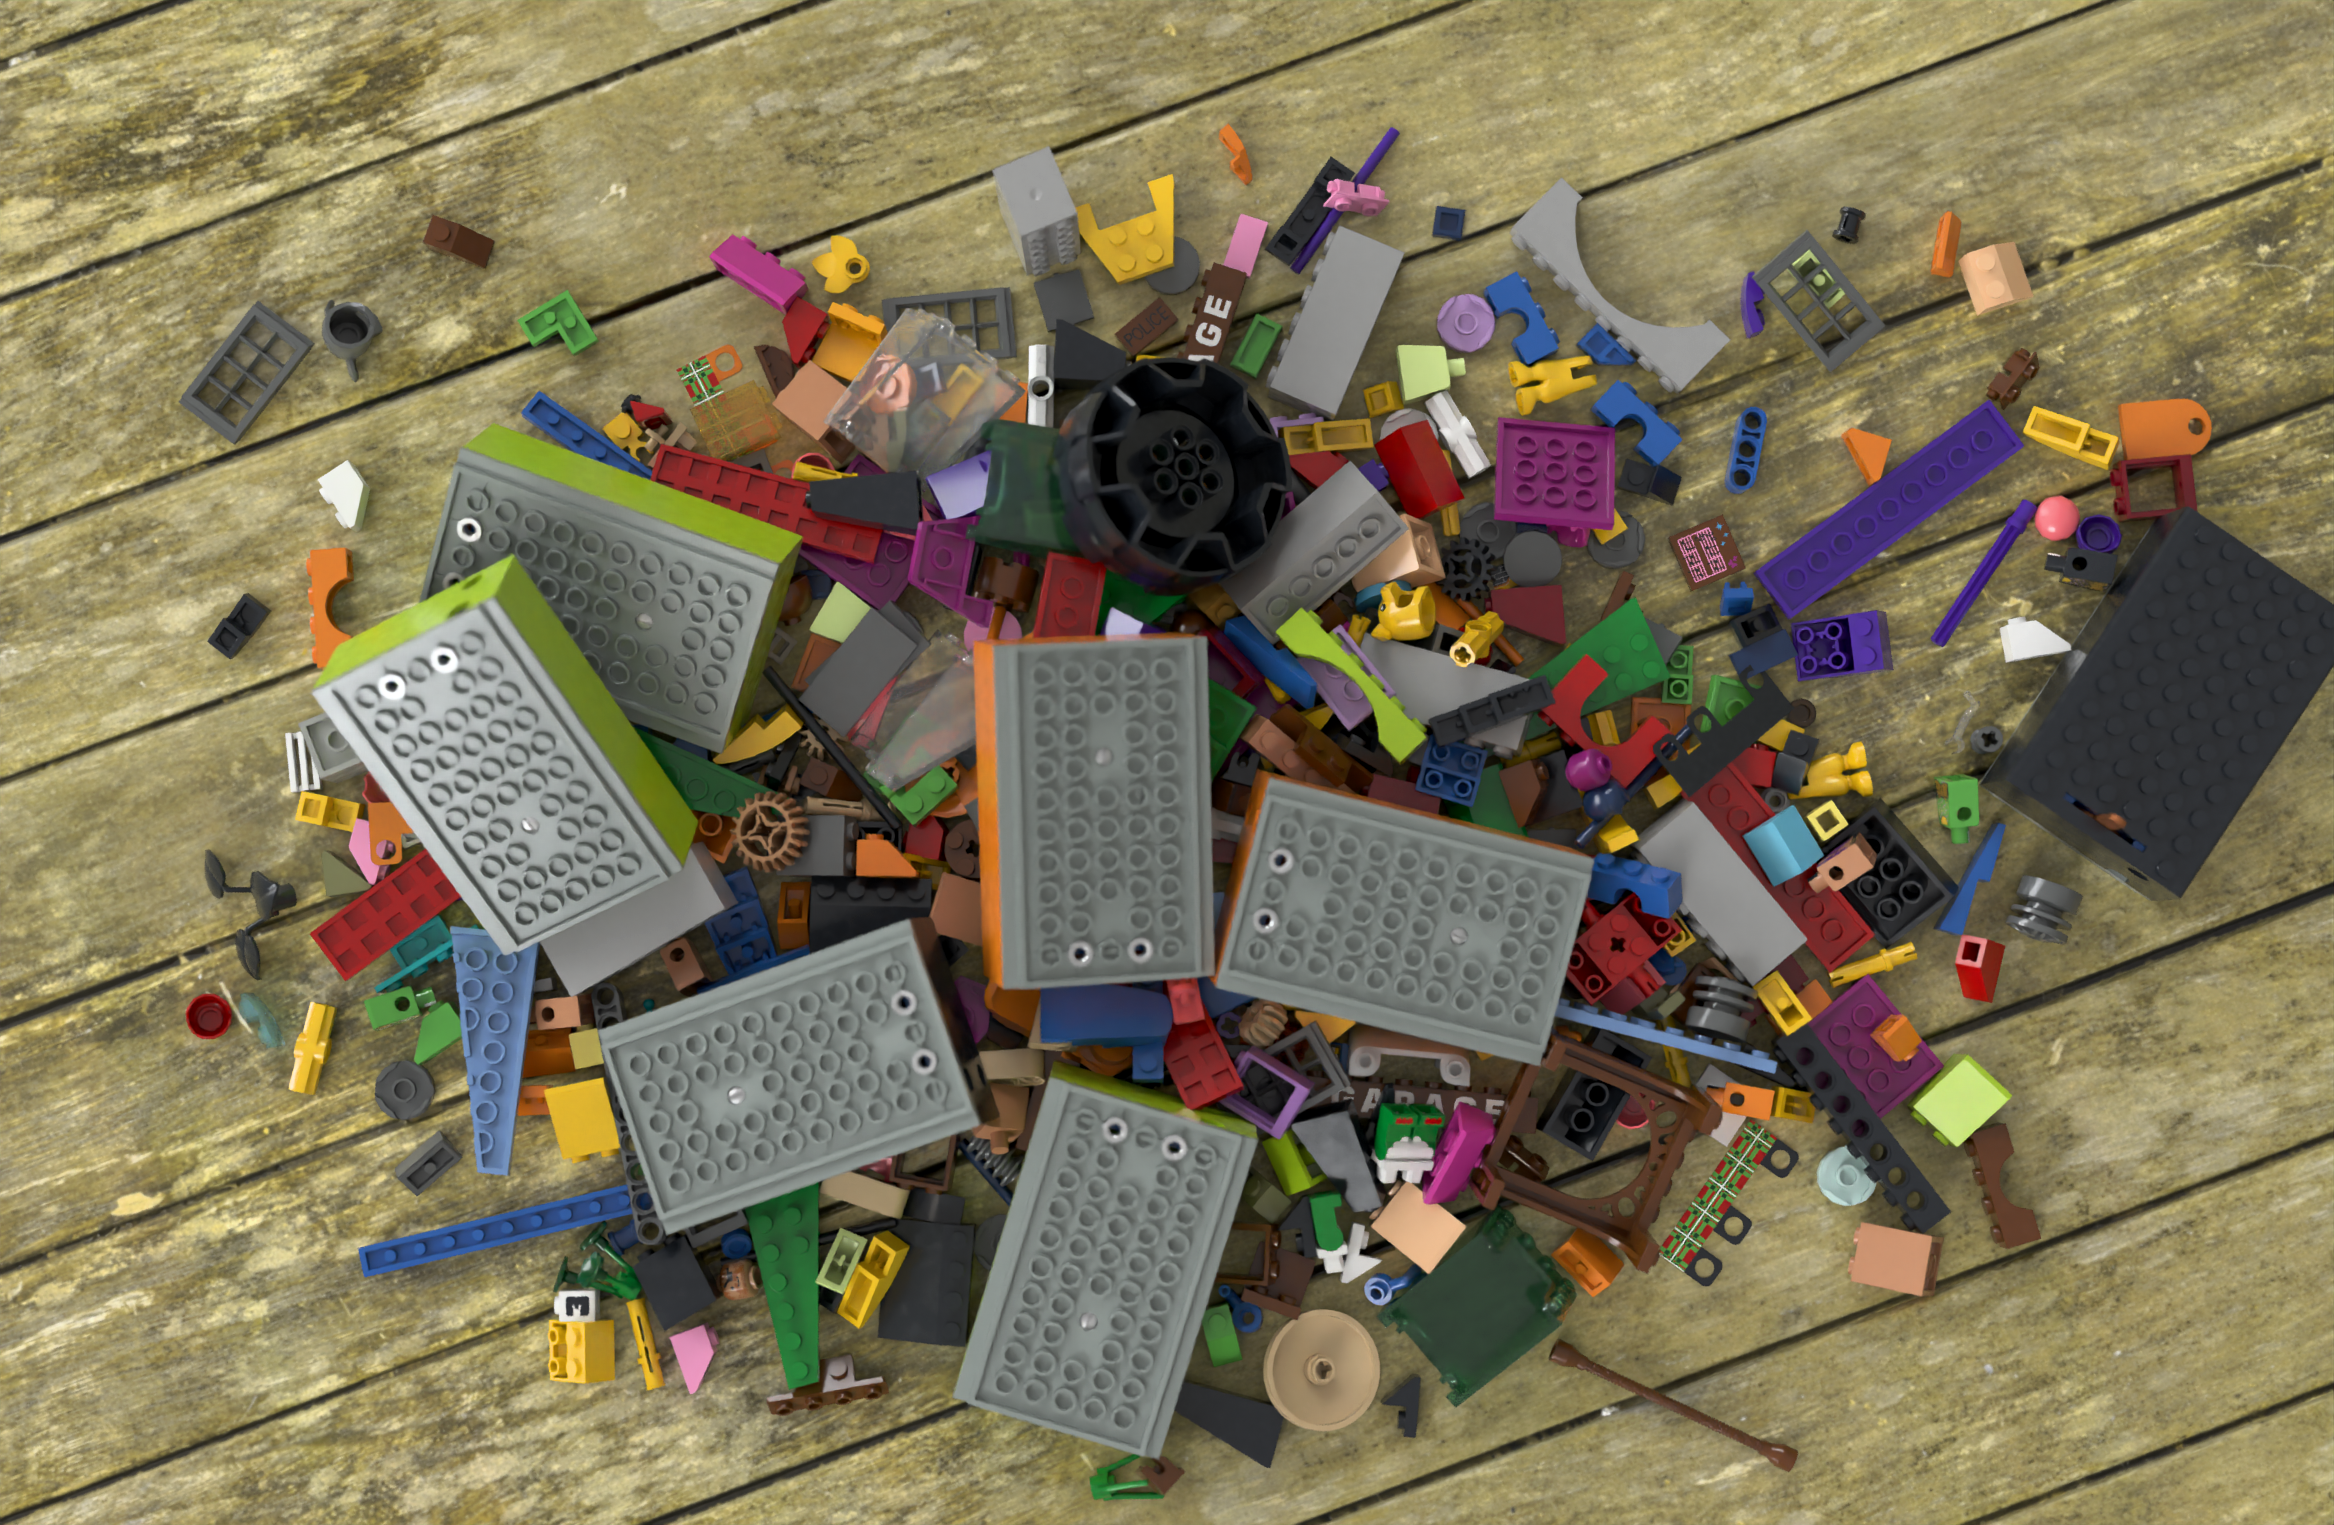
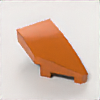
[1219,124,1252,185]

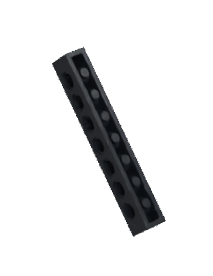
[1771,1024,1951,1234]

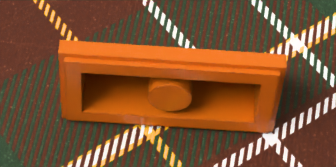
[1930,211,1961,277]
[1415,582,1470,630]

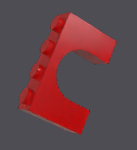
[1537,654,1675,788]

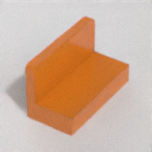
[523,1027,576,1078]
[1551,1228,1624,1297]

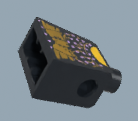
[2044,548,2118,593]

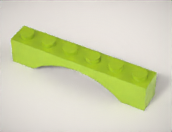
[1275,607,1427,765]

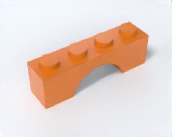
[306,547,354,670]

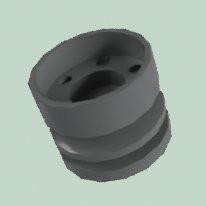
[2005,875,2083,944]
[1684,976,1758,1043]

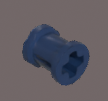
[607,1219,643,1256]

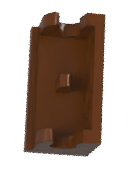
[1135,1456,1185,1495]

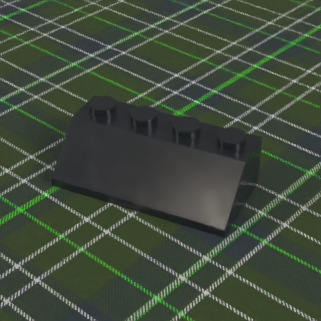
[1536,1026,1652,1161]

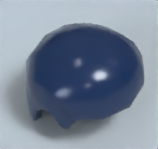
[1583,778,1631,822]

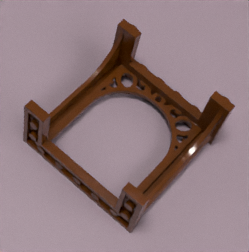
[1469,1026,1723,1274]

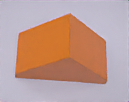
[1841,428,1892,486]

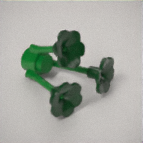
[553,1221,642,1301]

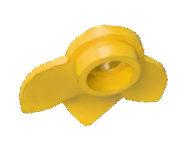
[812,235,870,294]

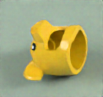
[1371,581,1436,641]

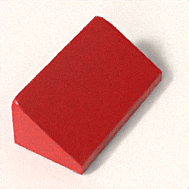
[630,401,673,431]

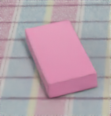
[1223,213,1268,279]

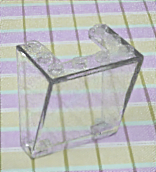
[823,308,1026,494]
[850,629,976,792]

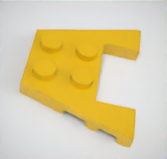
[1075,174,1175,285]

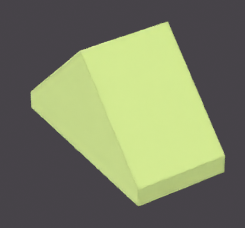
[816,1228,868,1295]

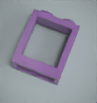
[1218,1046,1315,1140]

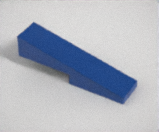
[1224,615,1318,709]
[1933,823,2006,936]

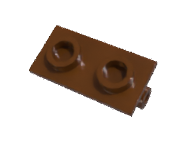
[1986,348,2039,410]
[1499,1134,1550,1183]

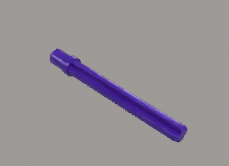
[1931,499,2038,647]

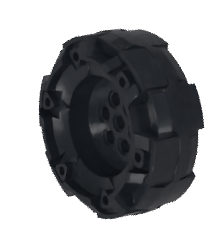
[1053,357,1292,596]

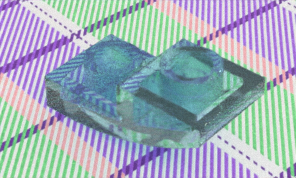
[239,993,285,1049]

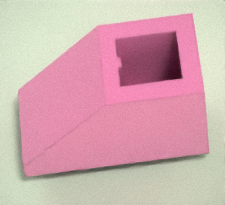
[348,818,396,885]

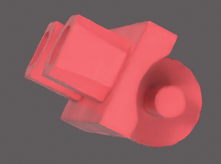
[1166,977,1205,1025]

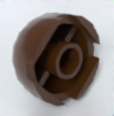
[778,574,813,626]

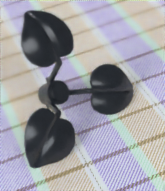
[204,849,297,980]

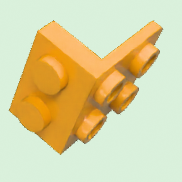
[812,302,890,386]

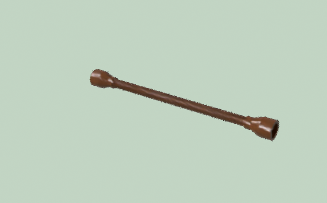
[1549,1338,1798,1472]

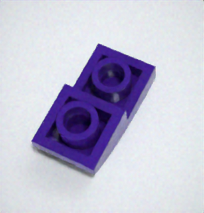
[1741,271,1765,339]

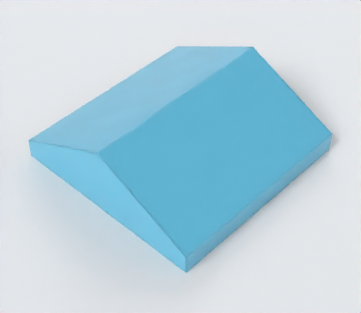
[1743,805,1824,887]

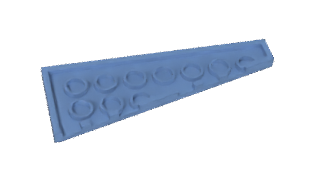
[450,926,540,1176]
[1555,997,1778,1074]

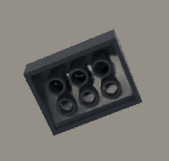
[1815,798,1959,949]
[809,876,933,955]
[878,1218,976,1347]

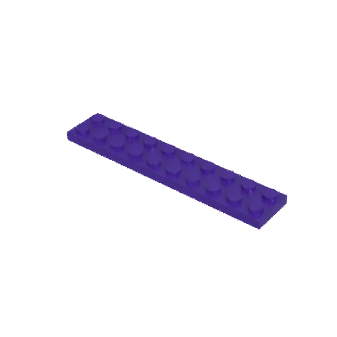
[1754,400,2024,620]

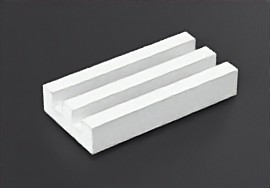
[285,732,323,793]

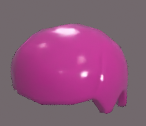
[1546,525,1591,548]

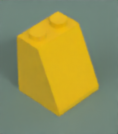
[544,1077,620,1164]

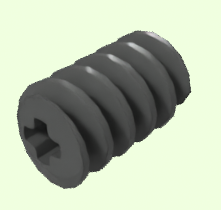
[966,1135,1024,1187]

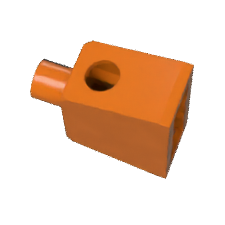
[1706,1082,1775,1120]

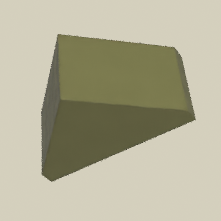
[321,850,375,897]

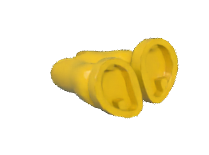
[1508,355,1597,416]
[1787,741,1873,799]

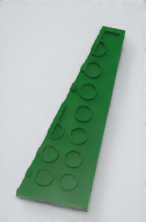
[1458,597,1671,758]

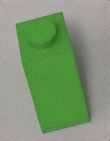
[414,1000,462,1065]
[1201,1301,1243,1367]

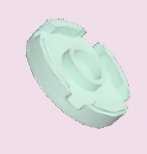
[1817,1147,1877,1206]

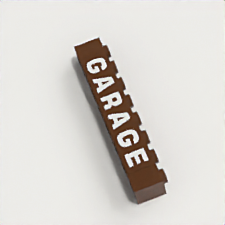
[1153,262,1247,490]
[1306,1070,1539,1134]

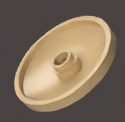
[1263,1309,1380,1431]

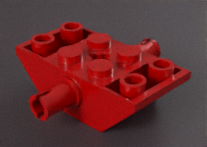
[1565,892,1682,1006]

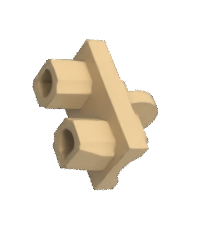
[644,422,697,469]

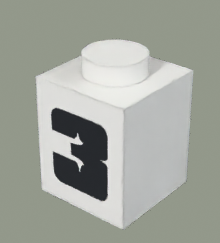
[554,1288,600,1322]

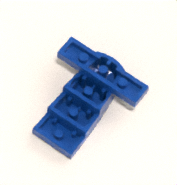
[697,866,810,995]
[1040,980,1173,1083]

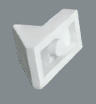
[1339,1221,1382,1283]

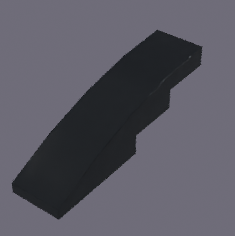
[1428,675,1556,748]

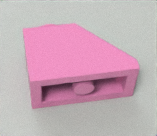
[670,1322,720,1394]

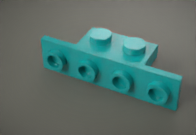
[374,915,485,993]

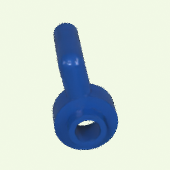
[1364,1264,1422,1305]
[1219,1285,1263,1333]

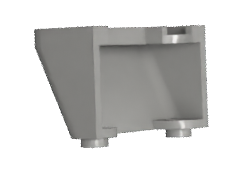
[1346,1021,1470,1086]

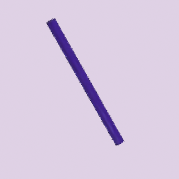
[1290,127,1400,274]

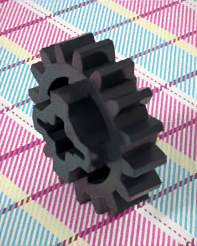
[1435,537,1498,602]

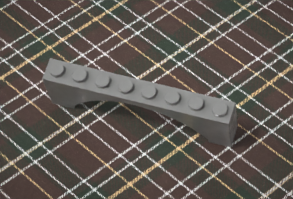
[1510,177,1730,394]

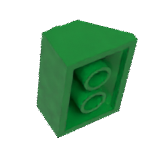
[1443,763,1529,837]

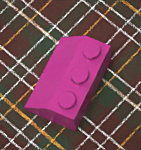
[709,234,809,315]
[1422,1102,1496,1205]

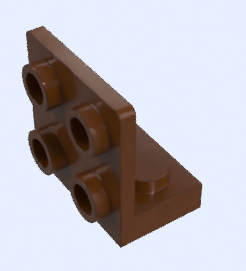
[1240,1241,1316,1320]

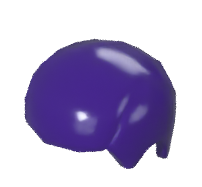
[2076,514,2122,554]

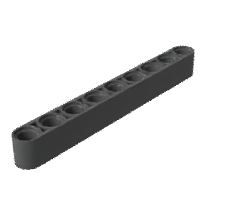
[591,983,668,1245]

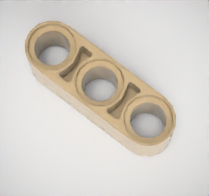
[979,1048,1045,1086]
[819,1170,910,1219]

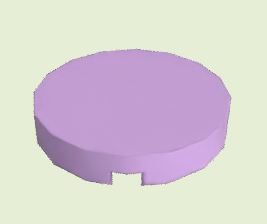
[1437,294,1495,353]

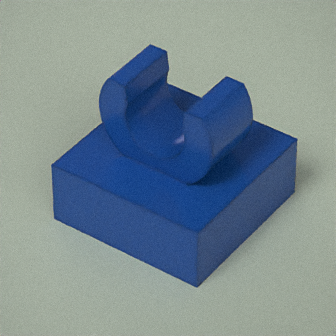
[1719,582,1754,616]

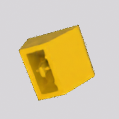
[548,1318,615,1384]

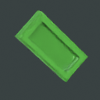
[1230,313,1283,379]

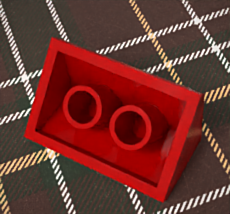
[1374,420,1465,520]

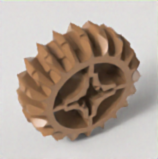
[730,791,811,873]

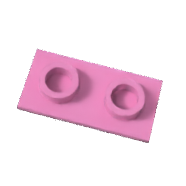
[1324,179,1389,216]

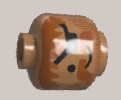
[716,1259,763,1301]

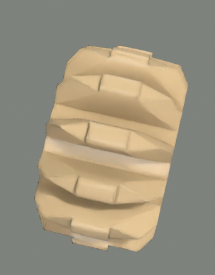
[798,712,849,761]
[1238,998,1288,1050]

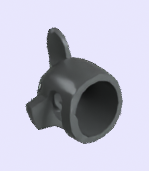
[322,300,383,382]

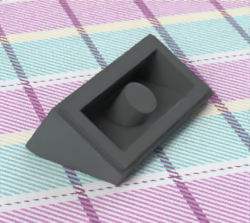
[395,1131,463,1196]

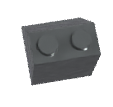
[776,815,859,878]

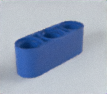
[1725,407,1767,494]

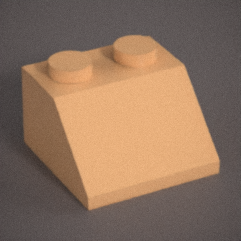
[1958,242,2034,316]

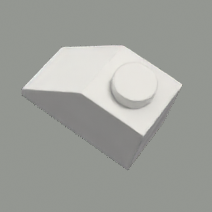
[2000,617,2071,663]

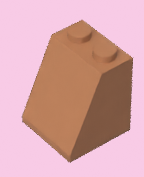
[772,360,876,464]
[1848,1222,1944,1296]

